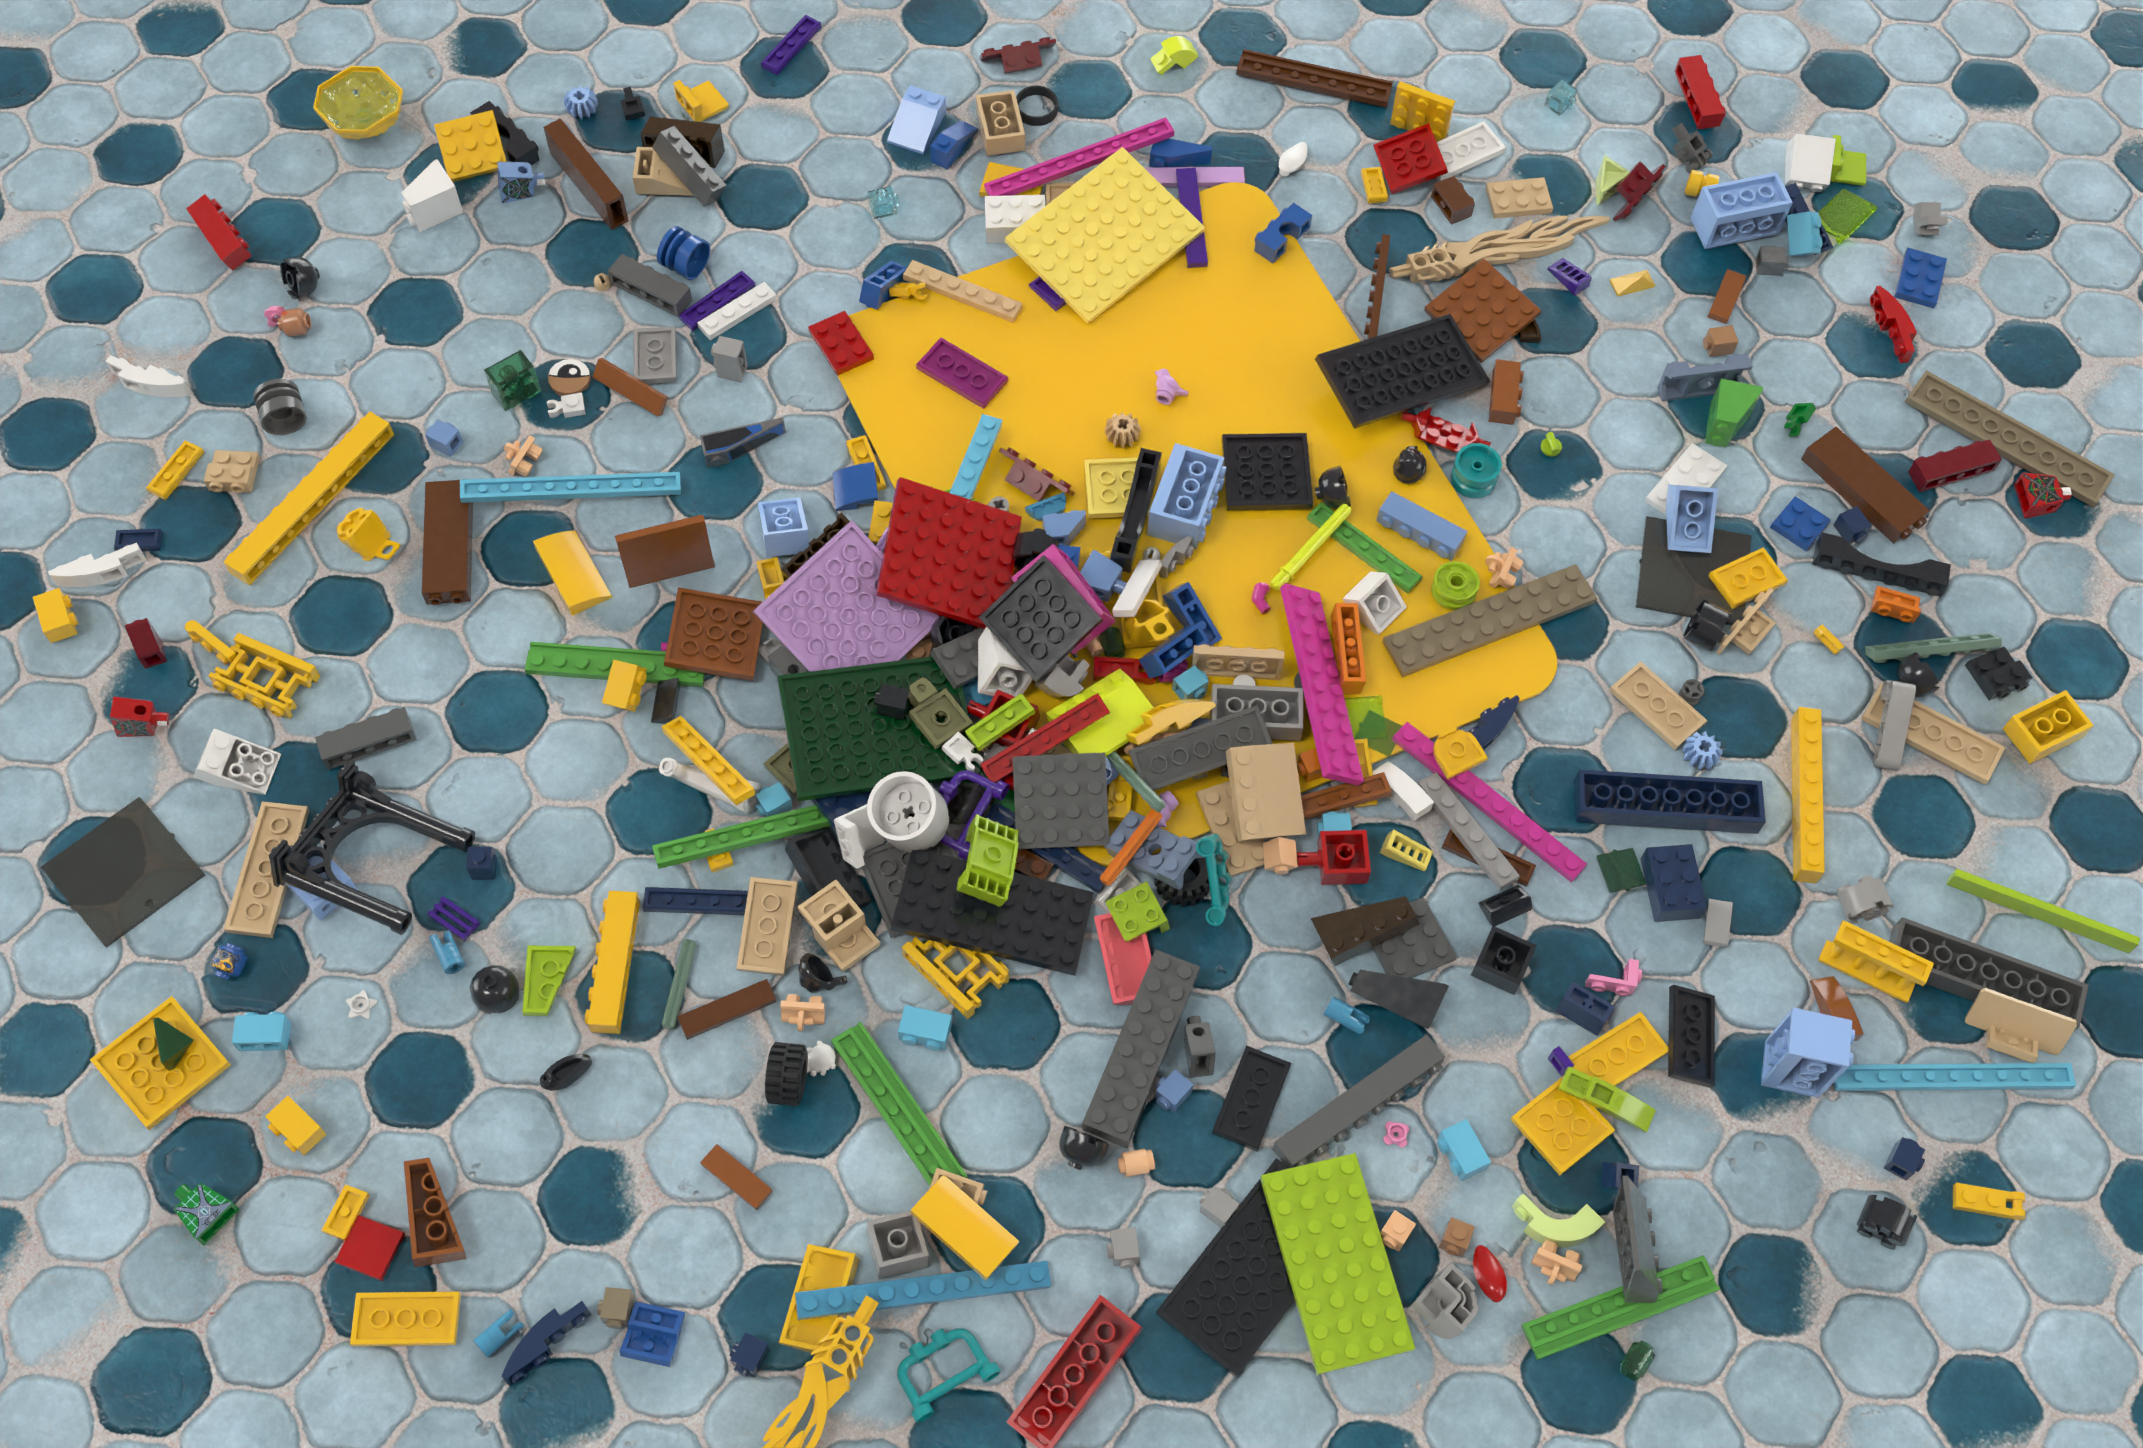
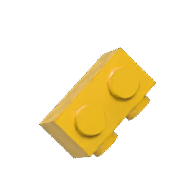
[33,588,78,643]
[602,659,647,712]
[265,1096,327,1156]

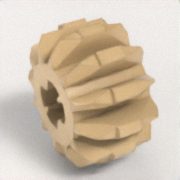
[1105,411,1141,448]

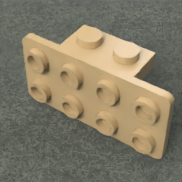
[1965,988,2077,1063]

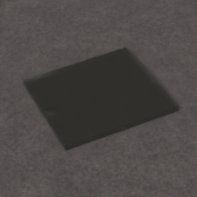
[1636,516,1751,625]
[41,797,205,948]

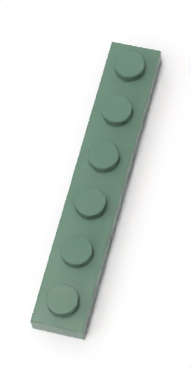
[1865,632,2002,663]

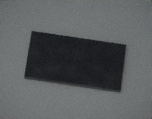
[1668,985,1715,1088]
[1212,1045,1291,1152]

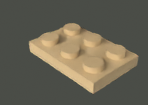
[1485,177,1553,219]

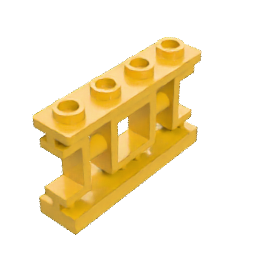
[208,632,320,719]
[902,937,1009,1019]

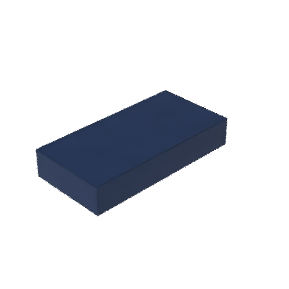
[114,528,163,552]

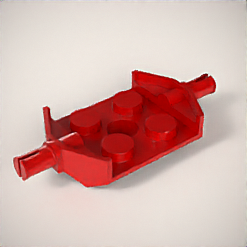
[1401,408,1491,453]

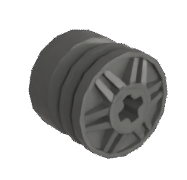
[253,379,307,435]

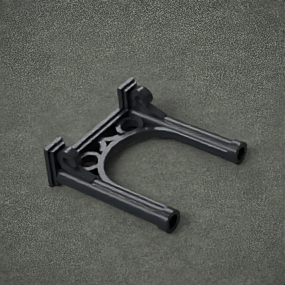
[269,760,475,935]

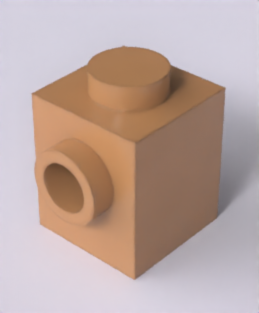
[1703,325,1739,357]
[1438,1217,1475,1257]

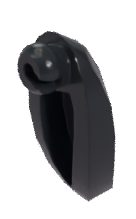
[540,1054,592,1091]

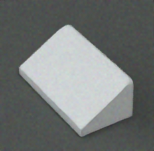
[1092,868,1142,914]

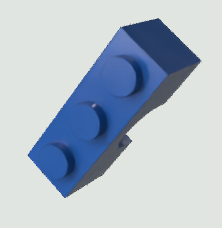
[1254,202,1312,263]

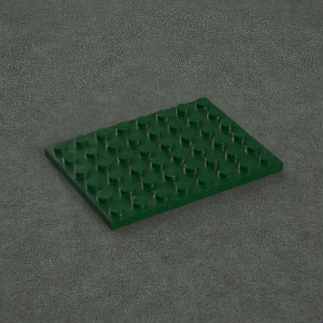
[777,657,981,801]

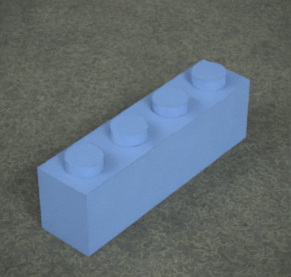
[1376,491,1467,561]

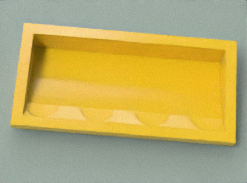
[533,530,612,616]
[910,1175,1019,1281]
[779,1244,860,1355]

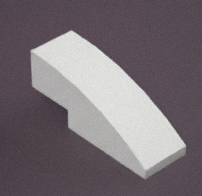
[1373,761,1434,821]

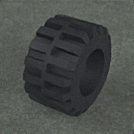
[1154,857,1210,907]
[765,1042,808,1106]

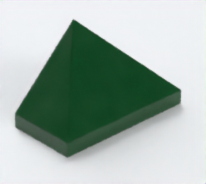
[153,1017,194,1071]

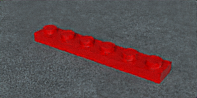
[980,693,1110,783]

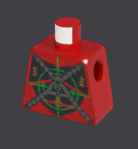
[2014,473,2071,518]
[110,697,169,737]

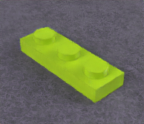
[965,693,1035,751]

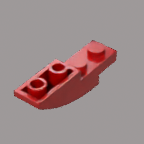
[1870,286,1917,363]

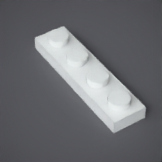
[697,282,777,341]

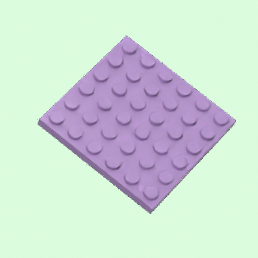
[753,520,939,672]

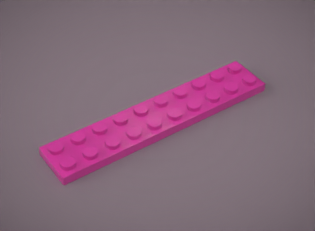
[1280,583,1364,785]

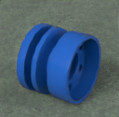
[657,226,711,280]

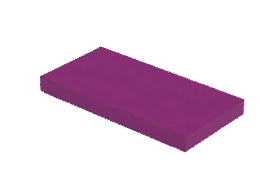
[916,337,1008,409]

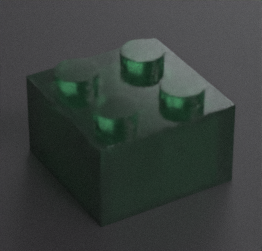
[484,350,541,411]

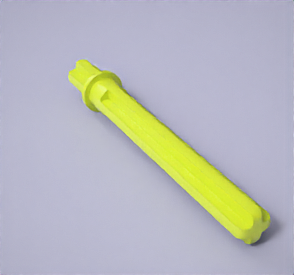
[1270,504,1351,591]

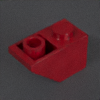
[125,618,167,669]

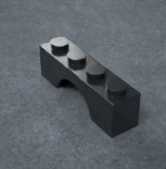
[470,101,540,165]

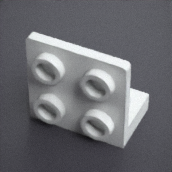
[834,804,885,869]

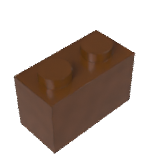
[1431,176,1475,225]

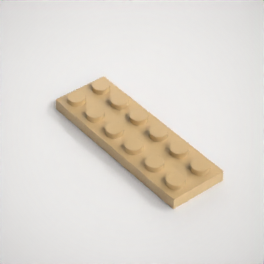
[1861,683,2005,785]
[224,801,310,938]

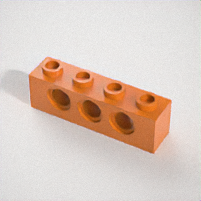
[1330,603,1366,694]

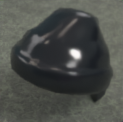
[1393,446,1427,484]
[798,953,848,993]

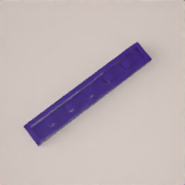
[1176,168,1208,268]

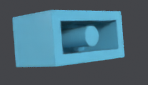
[1787,211,1822,257]
[898,1005,952,1051]
[232,1012,291,1051]
[1437,1119,1491,1181]

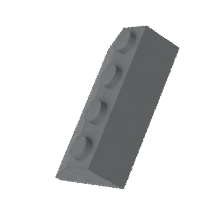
[1612,1176,1662,1303]

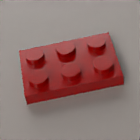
[808,311,874,376]

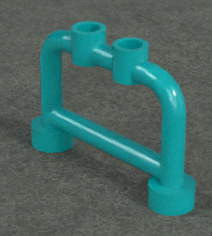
[1196,833,1232,926]
[897,1328,1001,1423]

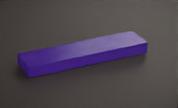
[761,15,821,75]
[679,271,756,331]

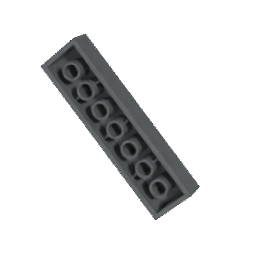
[1889,917,2089,1031]
[1082,949,1200,1149]

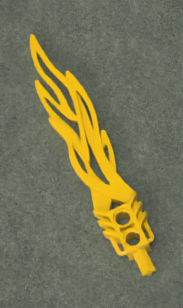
[762,1295,879,1448]

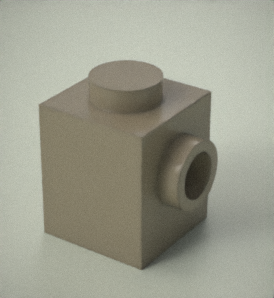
[597,1287,635,1329]

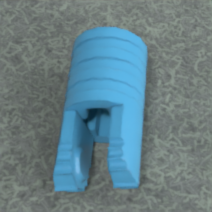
[429,931,465,974]
[1323,996,1370,1034]
[473,1309,525,1358]

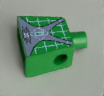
[174,1183,240,1246]

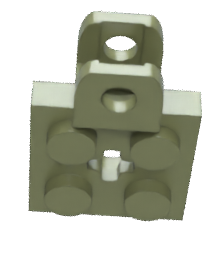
[908,678,973,750]
[763,743,797,797]

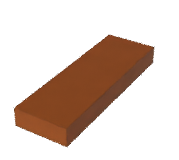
[1707,269,1746,324]
[700,1144,773,1210]

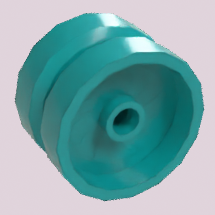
[1450,443,1502,498]

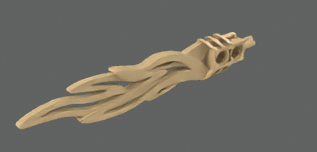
[1389,216,1610,283]

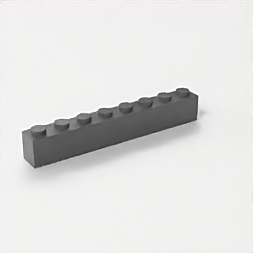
[1272,1034,1445,1168]

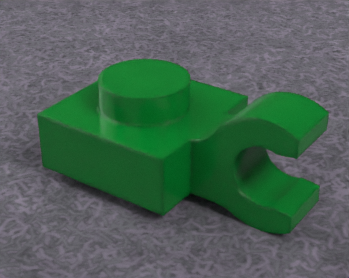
[1784,403,1816,437]

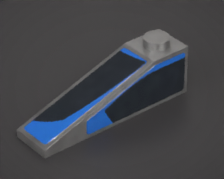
[700,417,786,468]

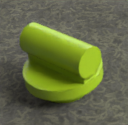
[1540,432,1562,456]

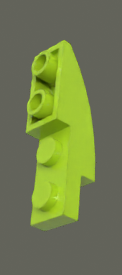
[1558,1066,1656,1132]

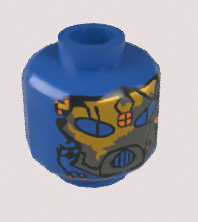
[211,943,248,980]

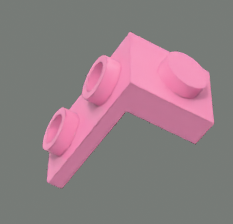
[1585,959,1642,996]

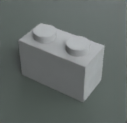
[711,336,748,383]

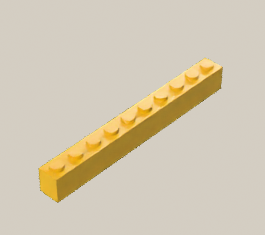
[223,411,394,586]

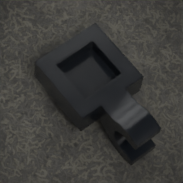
[620,86,645,120]

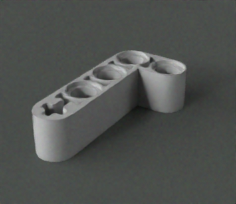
[1873,680,1916,771]

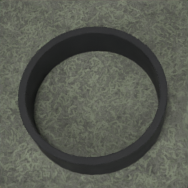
[1016,85,1058,126]

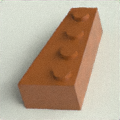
[404,1158,467,1267]

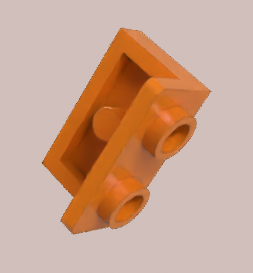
[1871,585,1921,623]

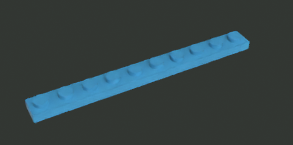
[795,1261,1051,1320]

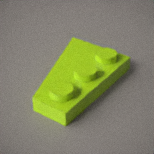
[522,945,576,1016]

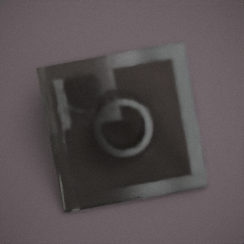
[947,782,996,825]

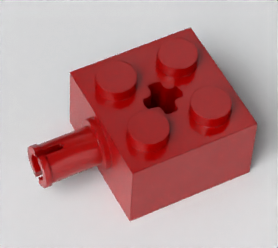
[967,689,1041,747]
[1297,830,1371,885]

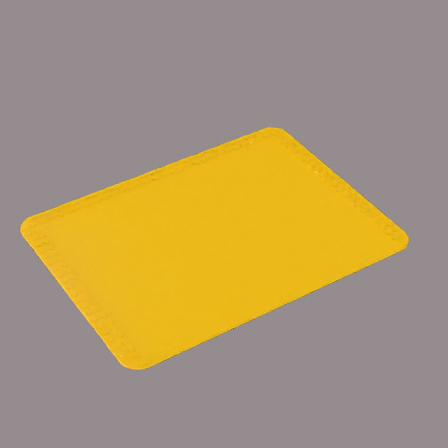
[837,182,1557,867]

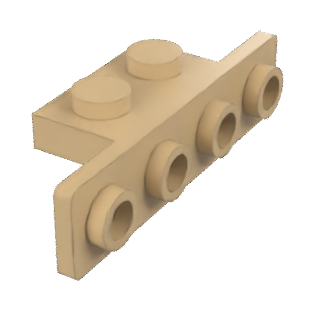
[1716,587,1776,655]

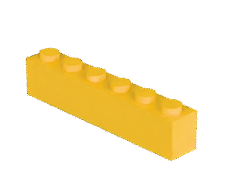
[585,890,640,1034]

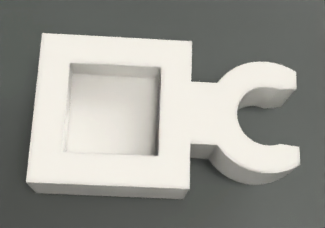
[547,393,586,418]
[942,732,983,772]

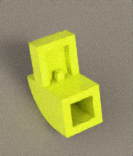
[1151,36,1199,75]

